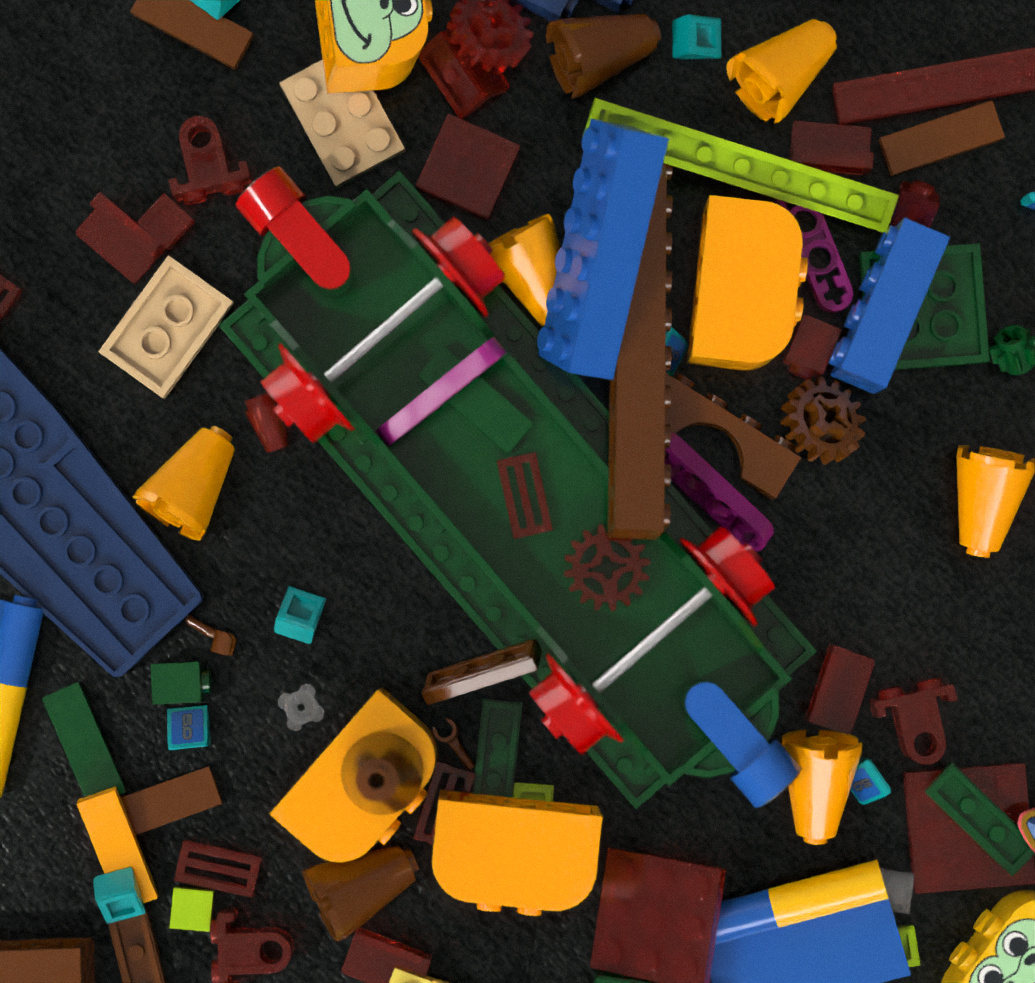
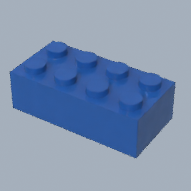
[828,218,950,394]

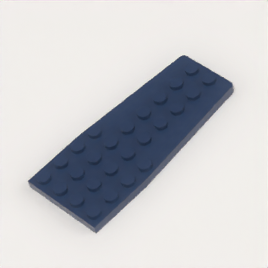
[0,347,204,677]

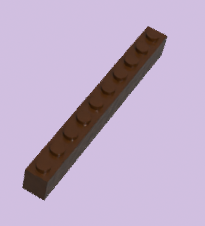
[608,163,673,540]

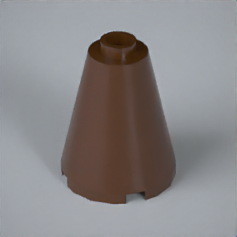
[546,13,661,98]
[341,732,423,815]
[302,845,419,942]

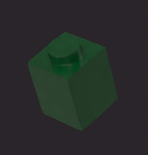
[151,661,212,705]

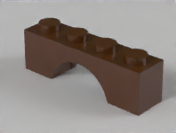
[665,372,801,500]

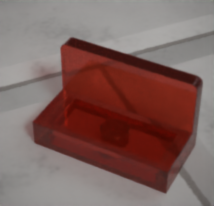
[418,23,510,119]
[789,121,874,175]
[76,192,166,283]
[804,645,875,734]
[341,927,432,983]

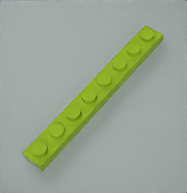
[583,98,899,232]

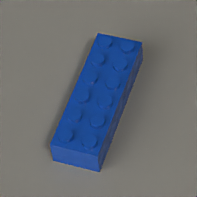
[537,118,669,380]

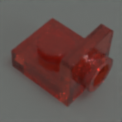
[887,180,940,231]

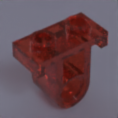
[169,116,253,205]
[869,678,957,764]
[210,908,294,983]

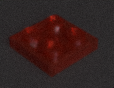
[416,114,520,220]

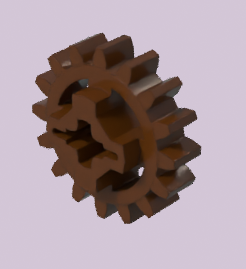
[781,377,866,465]

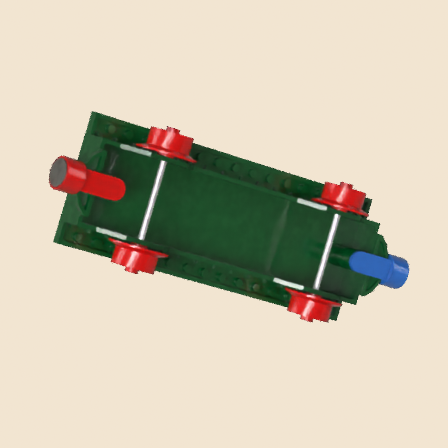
[218,167,817,809]

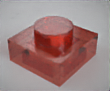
[137,193,195,251]

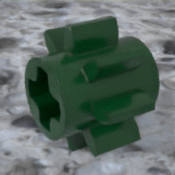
[989,325,1035,375]

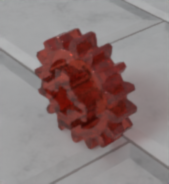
[447,0,534,72]
[563,524,650,612]

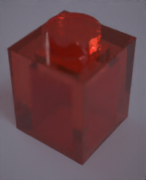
[782,314,842,380]

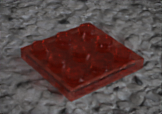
[903,762,1035,894]
[590,848,726,983]

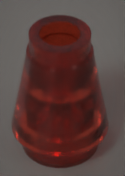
[244,392,288,453]

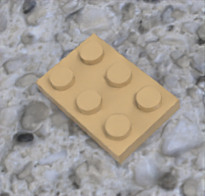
[280,59,406,189]
[98,255,234,399]

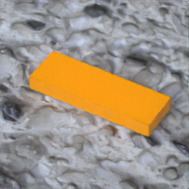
[77,786,158,903]

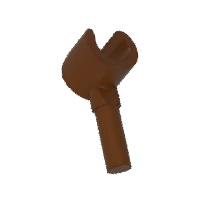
[185,615,236,656]
[433,718,475,771]

